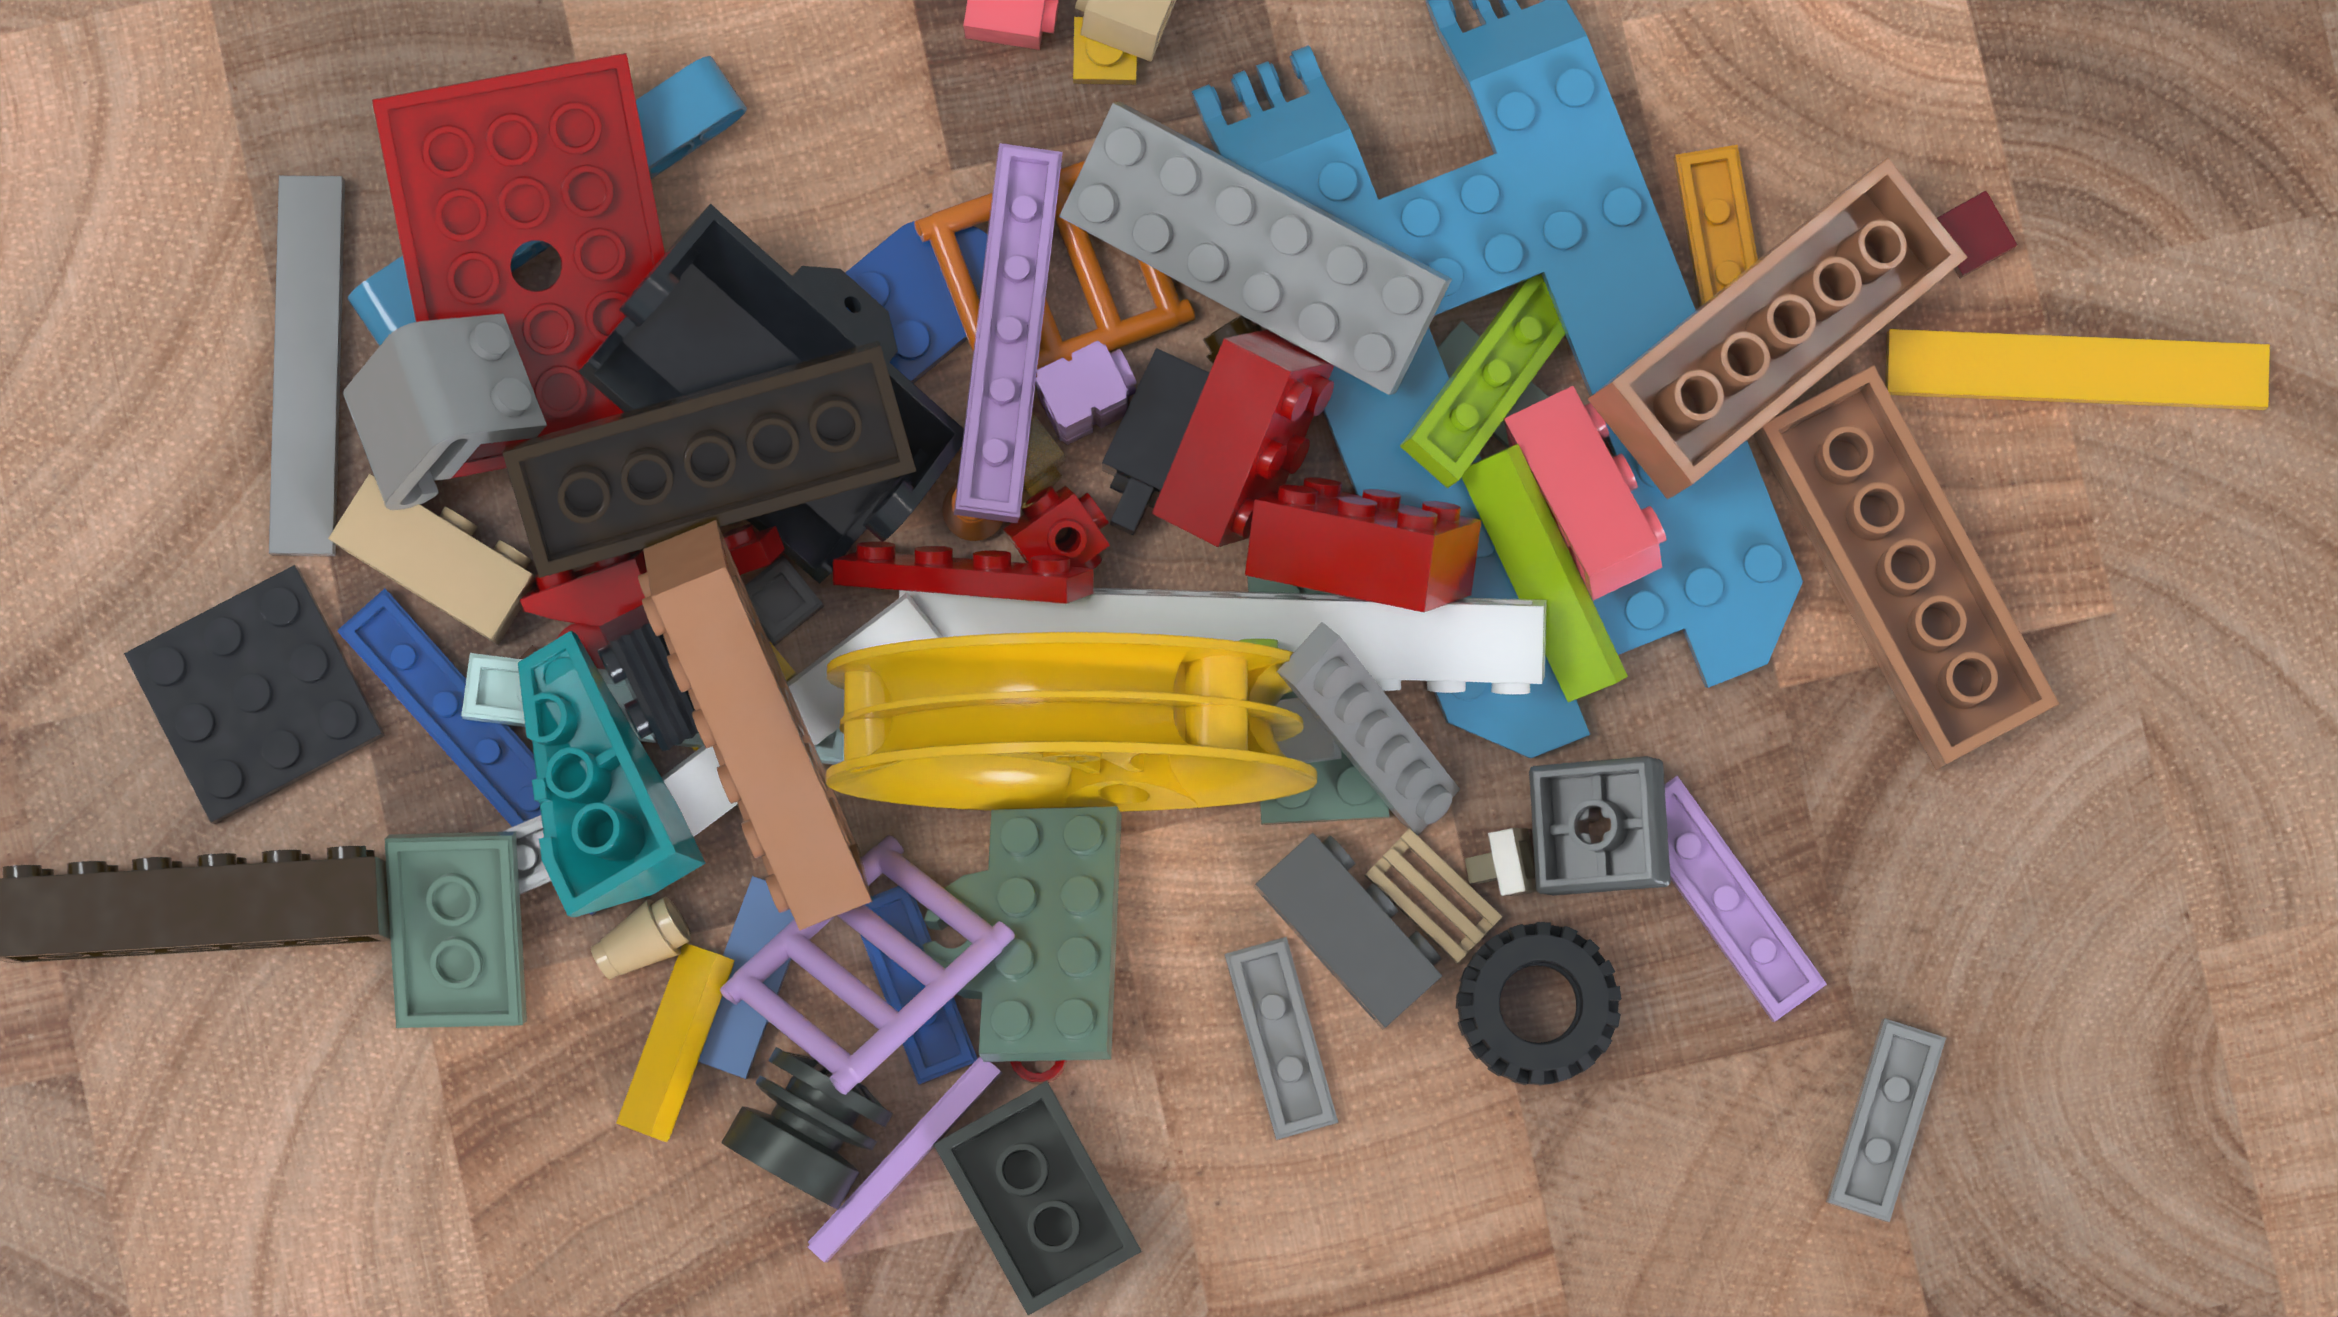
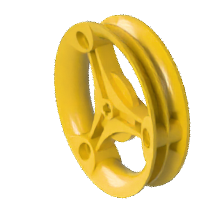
[826,632,1317,812]

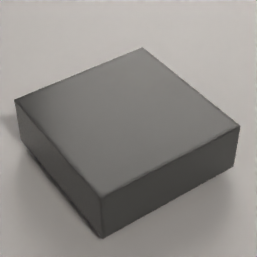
[745,555,824,646]

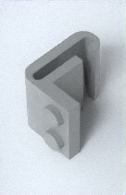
[343,314,547,510]

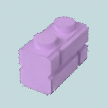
[1035,341,1137,445]

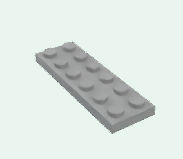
[1059,102,1452,395]

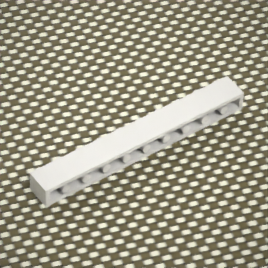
[899,588,1547,694]

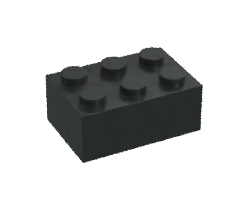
[933,1081,1142,1315]

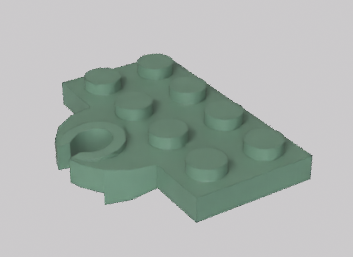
[923,806,1122,1062]

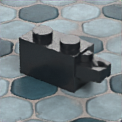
[1102,348,1209,536]

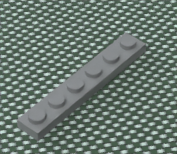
[1277,622,1460,836]

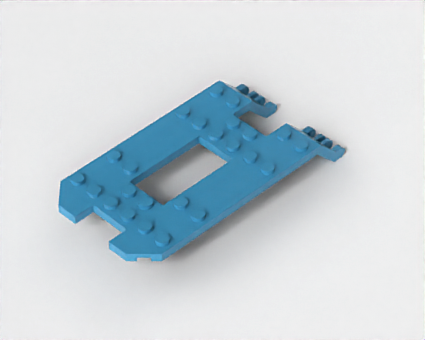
[1191,0,1803,758]

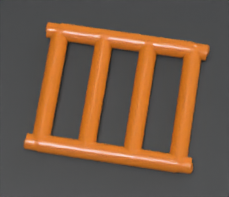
[914,160,1195,377]

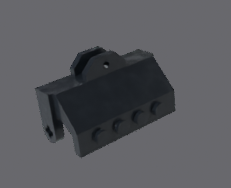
[578,204,964,584]

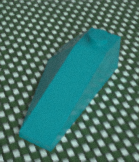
[518,631,706,918]

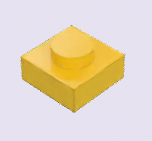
[1073,17,1137,85]

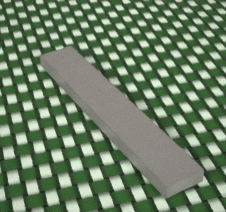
[269,175,345,556]

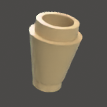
[591,896,691,980]

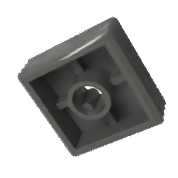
[1529,756,1671,896]

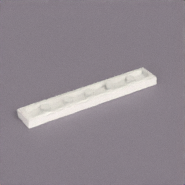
[661,593,942,837]

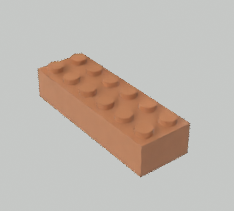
[1588,158,1968,500]
[1753,365,2059,770]
[638,520,872,931]

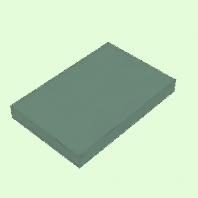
[384,831,527,1028]

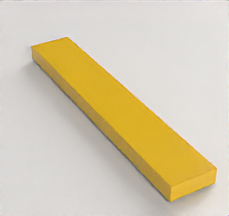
[1885,329,2270,410]

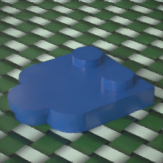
[845,221,987,384]

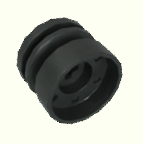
[721,1047,893,1209]

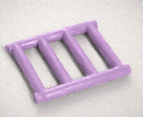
[720,835,1015,1095]

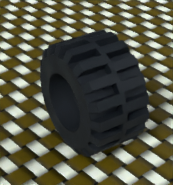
[1456,922,1622,1086]

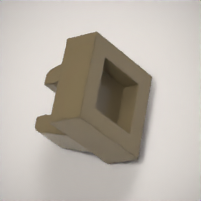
[1465,828,1537,896]

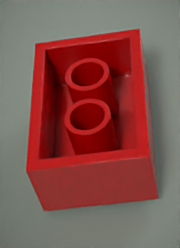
[1152,329,1334,547]
[1245,477,1482,613]

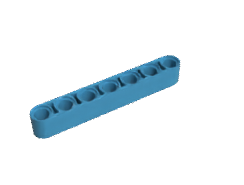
[348,56,747,346]

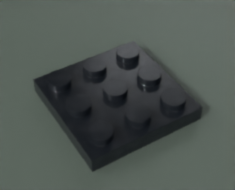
[124,565,385,824]

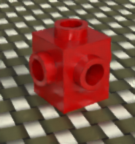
[1003,485,1110,569]

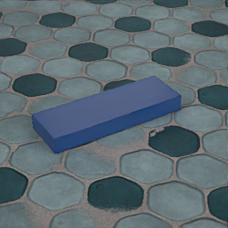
[860,886,978,1085]

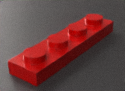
[833,541,1094,604]

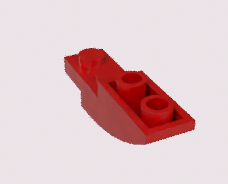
[520,524,785,626]

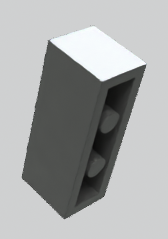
[1254,832,1442,1030]

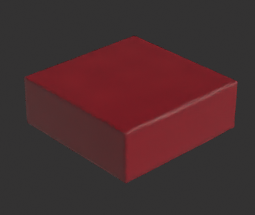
[1937,191,2018,279]

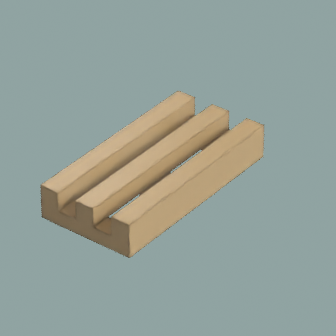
[1365,828,1502,964]

